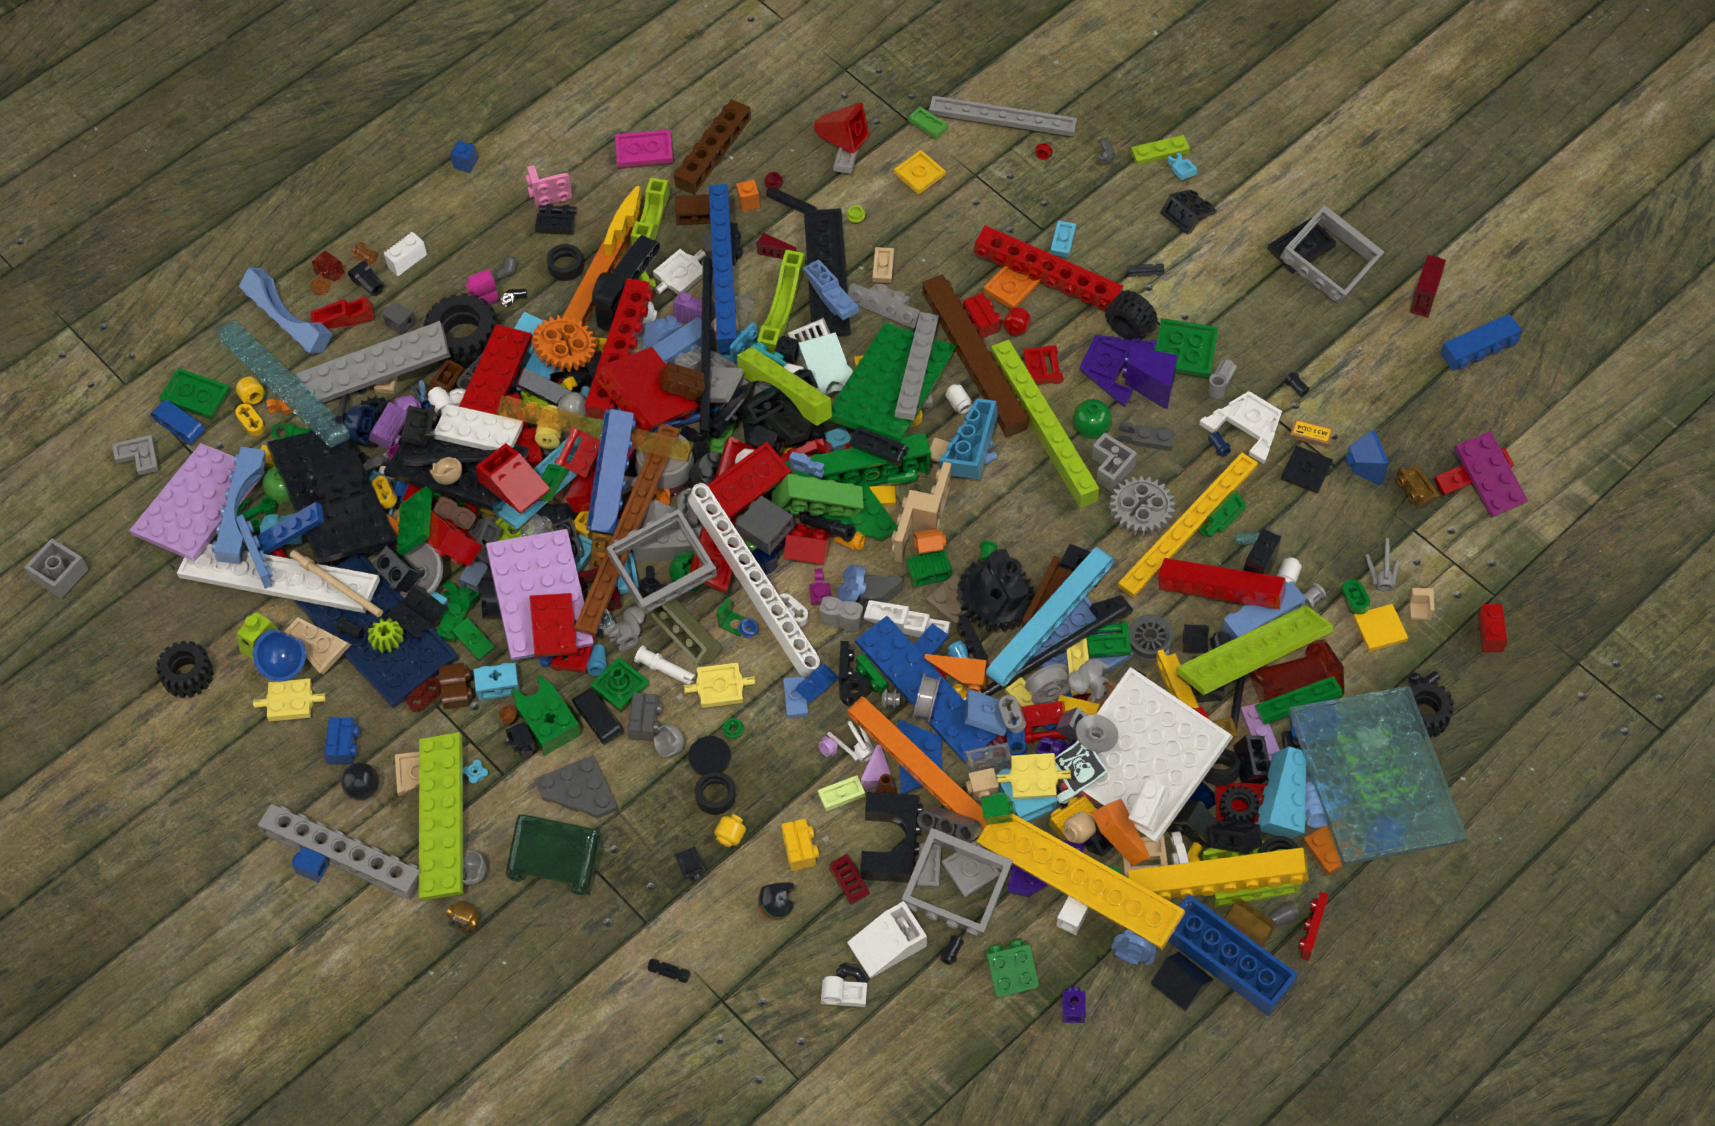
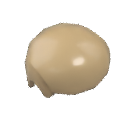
[430,457,462,485]

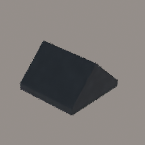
[1151,951,1214,1012]

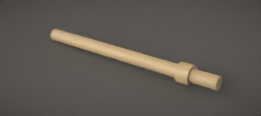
[290,550,383,617]

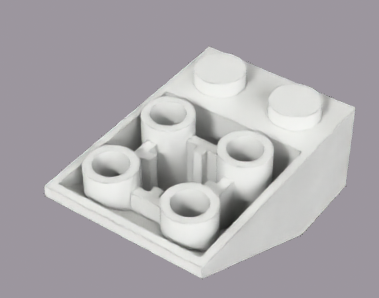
[847,901,927,979]

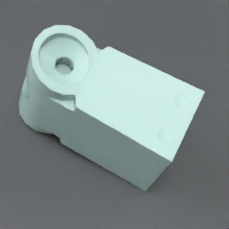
[798,332,853,395]

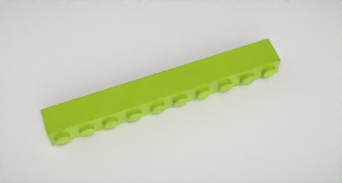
[991,339,1099,508]

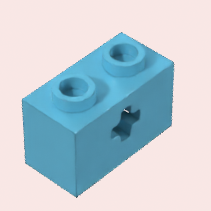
[473,663,520,701]

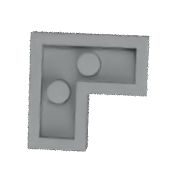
[112,435,159,475]

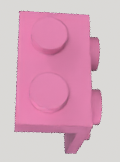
[525,165,572,208]

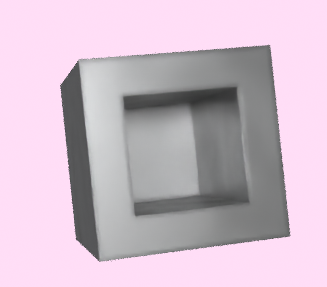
[1056,707,1087,741]

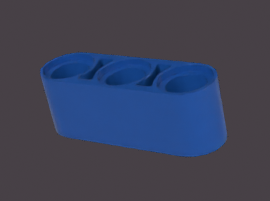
[150,400,206,445]

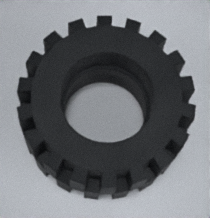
[1105,290,1158,341]
[156,641,214,698]
[1397,680,1454,739]

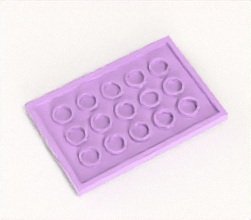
[129,443,265,562]
[486,529,593,661]

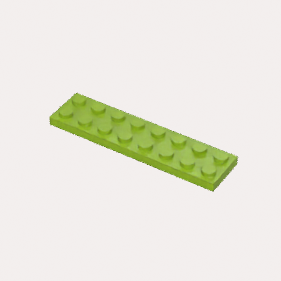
[1177,605,1334,695]
[419,732,463,901]

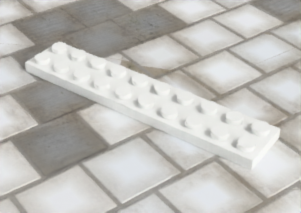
[177,544,380,613]

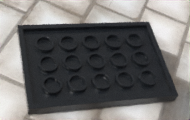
[384,418,529,511]

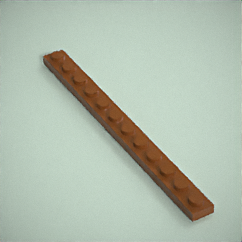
[574,424,680,636]

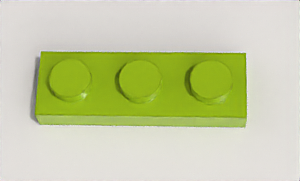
[1131,135,1190,166]

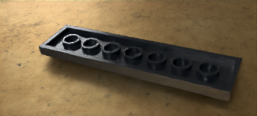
[804,208,850,337]

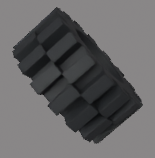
[1219,785,1260,823]

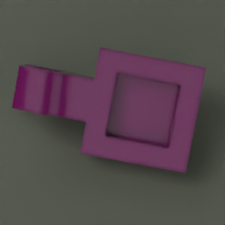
[809,568,831,606]

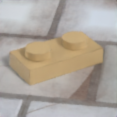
[873,247,894,283]

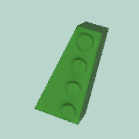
[772,474,864,517]

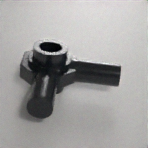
[639,565,667,596]

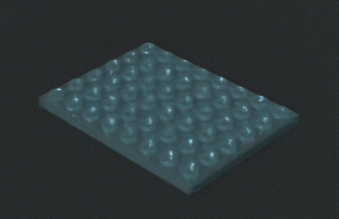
[1288,686,1468,866]

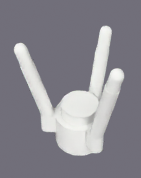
[827,721,875,763]

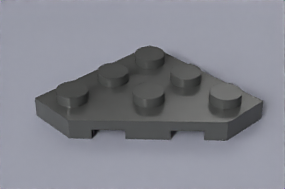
[534,755,618,819]

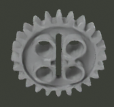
[1109,476,1175,536]

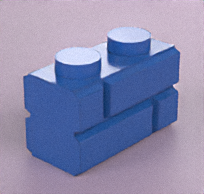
[324,717,360,765]

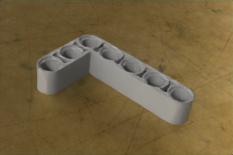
[674,347,771,400]

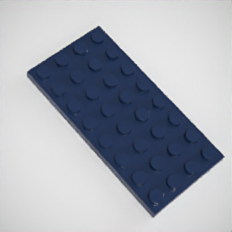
[293,554,459,708]

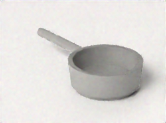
[621,432,695,496]

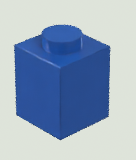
[450,140,478,173]
[292,847,329,883]

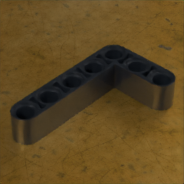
[594,235,660,332]

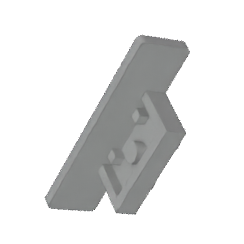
[848,283,920,328]

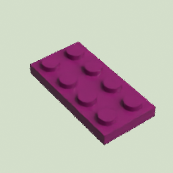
[1454,431,1528,518]

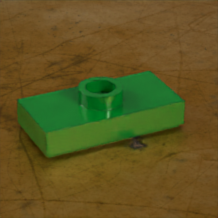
[451,618,495,662]

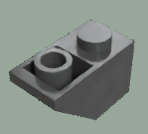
[860,575,902,607]

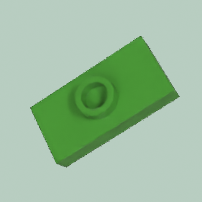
[908,106,948,139]

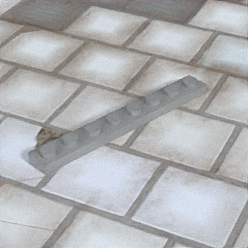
[929,96,1077,137]
[895,312,939,421]

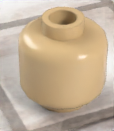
[1063,812,1096,844]

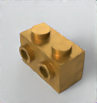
[1224,899,1278,947]

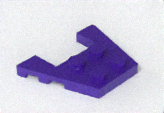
[1079,335,1157,407]

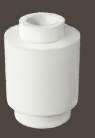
[945,384,972,414]
[428,387,455,416]
[1277,557,1302,585]

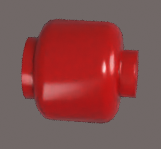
[1003,307,1031,336]

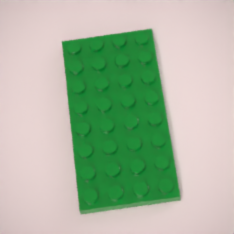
[828,322,956,443]

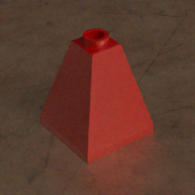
[814,103,870,154]

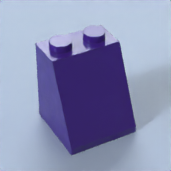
[1122,346,1178,409]

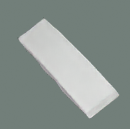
[864,600,951,643]

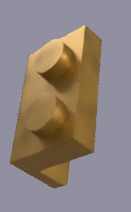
[1396,465,1439,508]

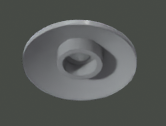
[1076,714,1118,752]

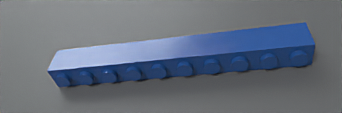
[709,184,737,353]

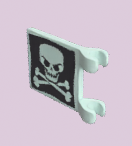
[1055,741,1109,804]

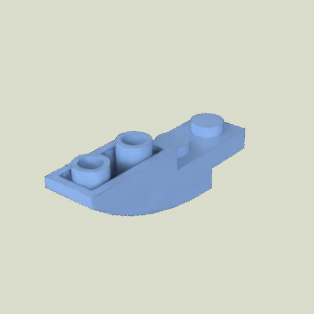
[803,260,859,320]

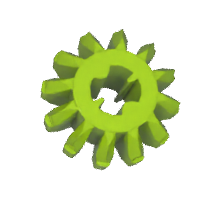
[368,617,404,653]

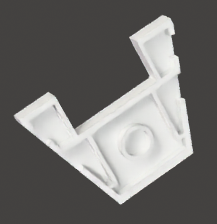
[1199,391,1282,465]

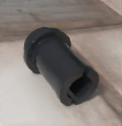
[1285,372,1310,397]
[336,618,364,640]
[940,935,964,965]

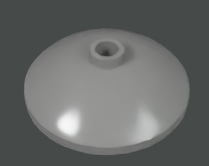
[398,541,443,598]

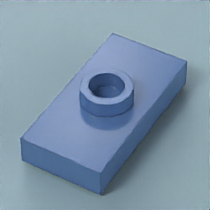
[783,676,808,719]

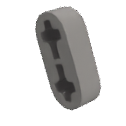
[999,695,1026,733]

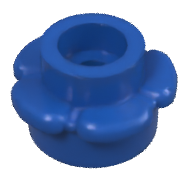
[738,618,758,638]

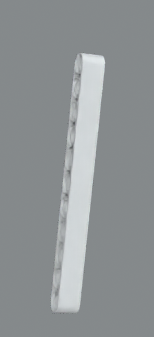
[688,483,820,677]

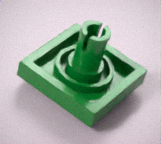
[590,657,650,713]

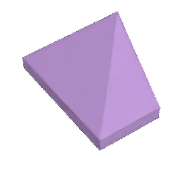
[861,744,892,790]

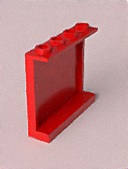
[595,347,699,437]

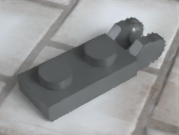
[1117,422,1175,451]

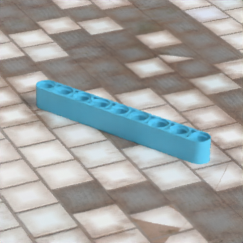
[986,547,1115,687]

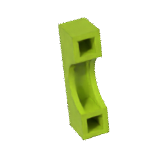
[631,177,670,246]

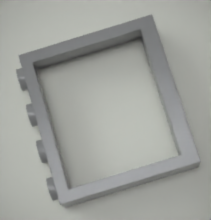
[1280,205,1384,304]
[607,509,716,615]
[902,828,1013,937]

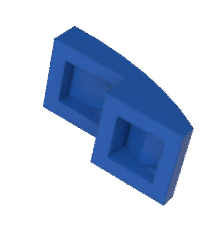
[795,664,839,703]

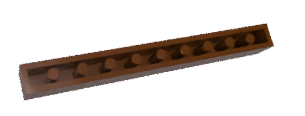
[922,274,1029,438]

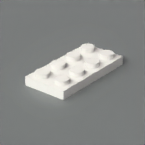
[433,404,523,450]

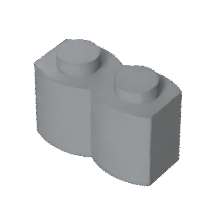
[819,596,863,632]

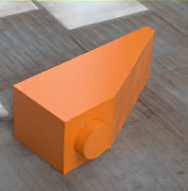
[924,654,990,691]
[1091,798,1150,866]

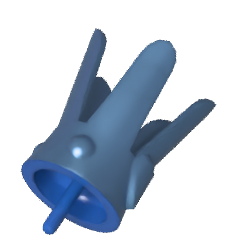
[412,380,431,409]

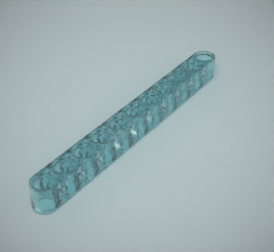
[216,320,350,447]

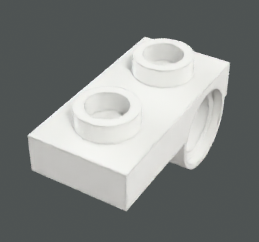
[821,976,867,1007]

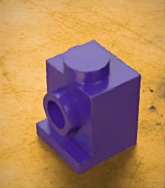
[1062,987,1086,1023]

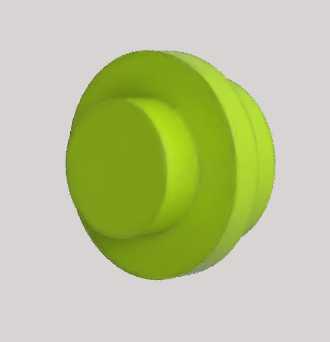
[846,205,865,223]

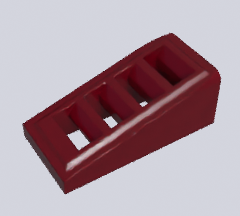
[756,233,796,259]
[829,854,870,905]

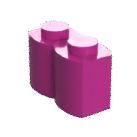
[465,269,499,304]

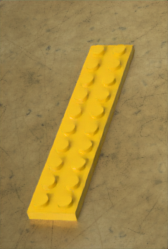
[976,814,1185,950]

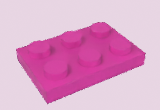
[615,129,673,168]

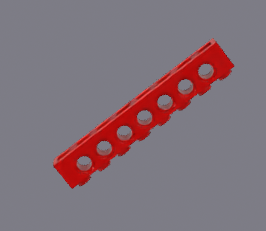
[973,225,1124,311]
[584,278,654,420]

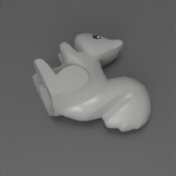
[602,606,645,652]
[1068,659,1109,703]

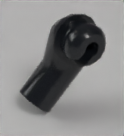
[501,289,527,306]
[1281,731,1307,752]

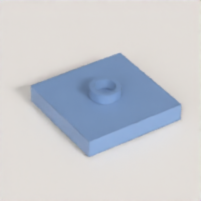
[964,689,1007,736]

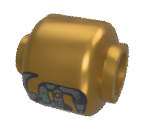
[446,901,480,933]

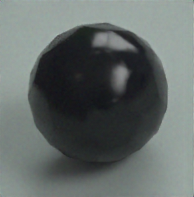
[341,763,380,801]

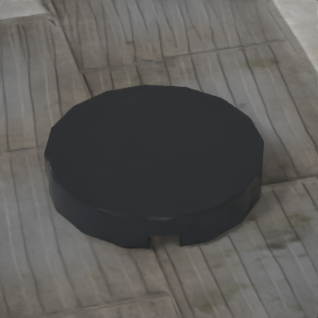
[688,736,731,776]

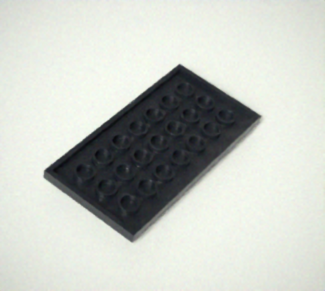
[267,425,397,564]

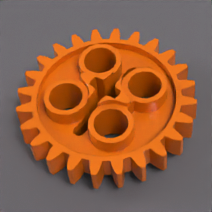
[531,315,596,372]

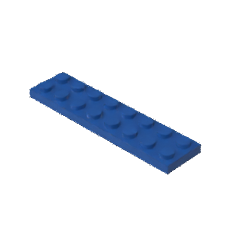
[855,616,997,764]

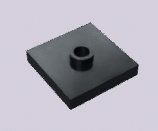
[1281,446,1333,494]

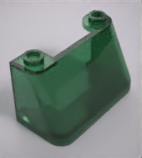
[506,815,604,895]

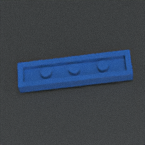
[258,502,324,554]

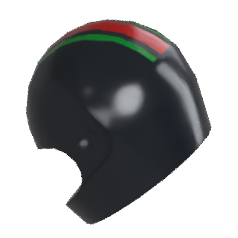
[758,882,795,920]

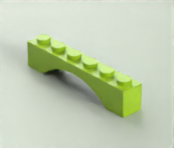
[757,250,805,354]
[737,347,832,426]

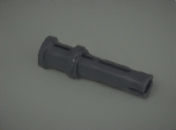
[799,512,856,542]

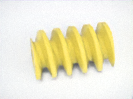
[535,405,564,449]

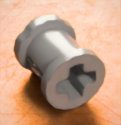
[1302,583,1326,609]

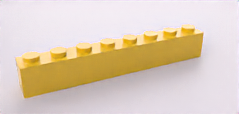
[1128,848,1309,901]

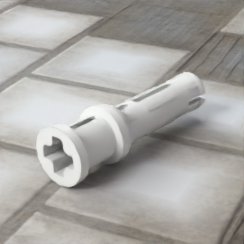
[634,645,696,685]

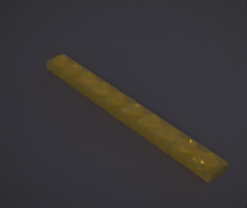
[497,395,694,463]

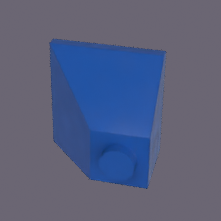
[1345,430,1389,485]

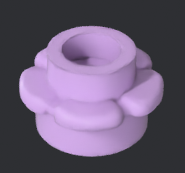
[818,736,838,757]

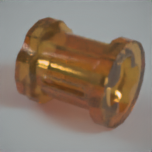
[352,242,378,266]

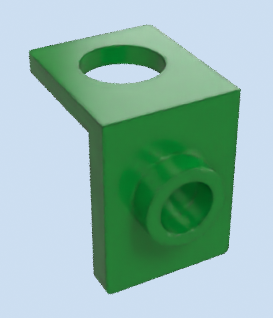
[716,598,747,637]

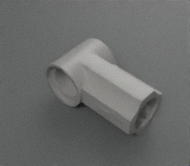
[1208,359,1237,399]

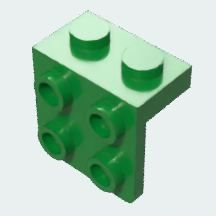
[983,938,1039,997]

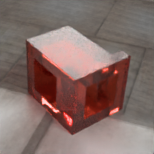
[312,251,344,282]

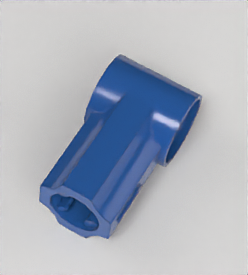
[1006,719,1027,763]

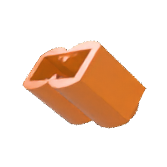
[912,528,946,555]

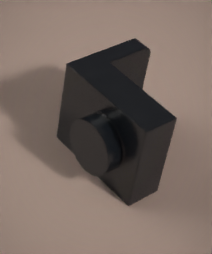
[674,846,706,881]

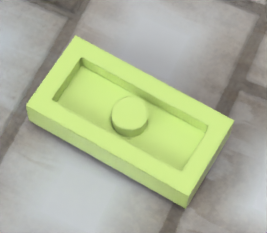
[818,775,865,812]

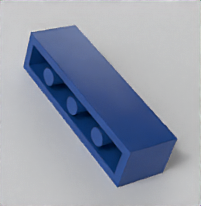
[1440,314,1522,371]

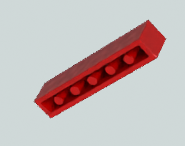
[1158,558,1286,610]

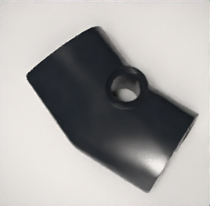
[709,382,756,439]

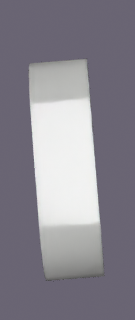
[779,593,808,627]

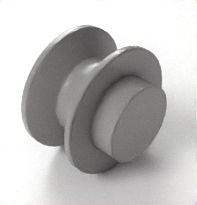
[882,688,900,710]

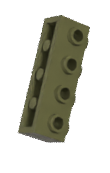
[648,598,722,664]

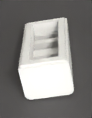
[788,318,830,342]

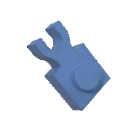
[789,451,824,478]

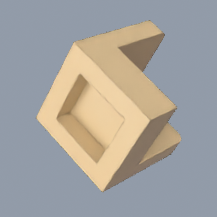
[930,438,950,462]
[1409,588,1435,620]

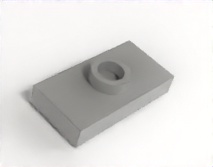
[833,148,858,173]
[917,843,942,888]

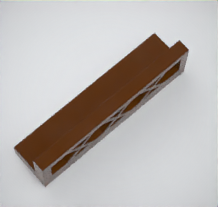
[1022,556,1073,628]

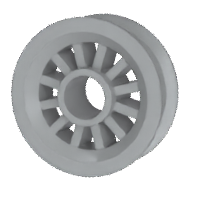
[1025,664,1071,704]
[913,673,941,722]

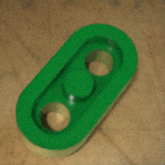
[1342,580,1370,614]

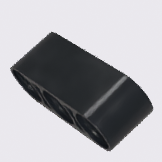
[572,688,622,745]

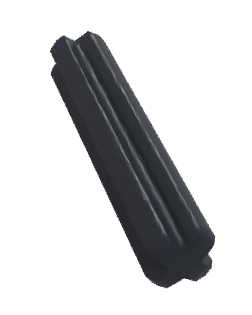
[766,186,817,213]

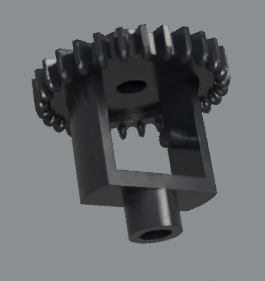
[956,549,1035,632]

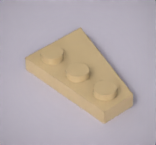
[284,617,352,674]
[395,752,419,796]

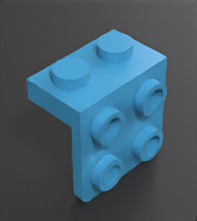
[718,322,758,365]

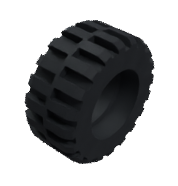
[423,293,499,368]

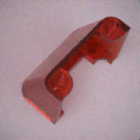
[1249,639,1345,704]

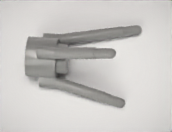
[1366,538,1399,591]

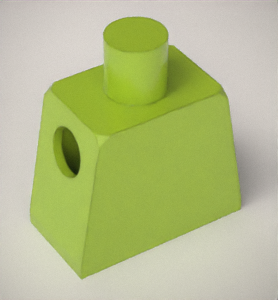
[237,612,279,661]

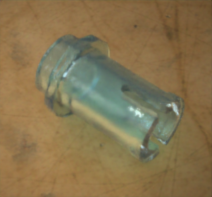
[1235,530,1260,546]

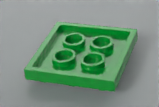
[1155,318,1219,379]

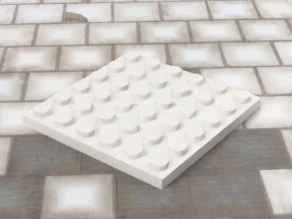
[1076,667,1233,843]

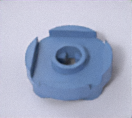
[838,564,866,602]
[1111,930,1157,965]

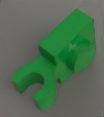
[442,581,480,609]

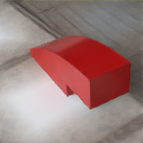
[311,296,374,329]

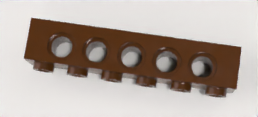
[673,99,751,195]

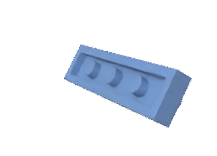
[235,514,273,589]

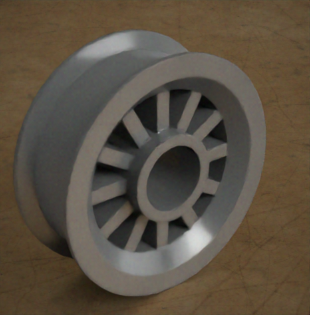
[1128,614,1174,662]

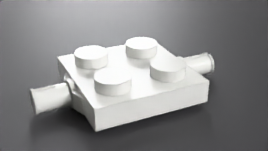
[653,249,706,295]

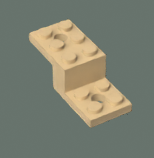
[892,462,951,563]

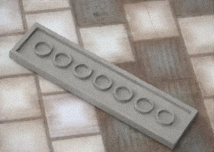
[296,321,450,409]

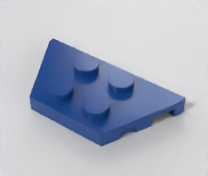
[898,720,942,794]

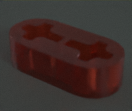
[407,678,441,713]

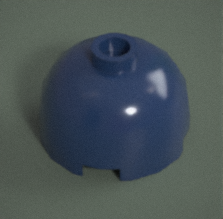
[341,404,378,445]

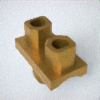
[590,531,614,568]

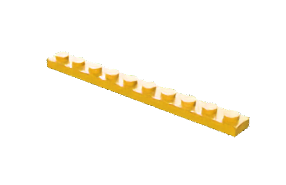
[1118,452,1258,598]

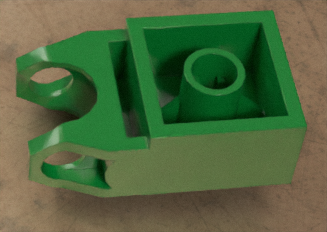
[511,675,581,756]

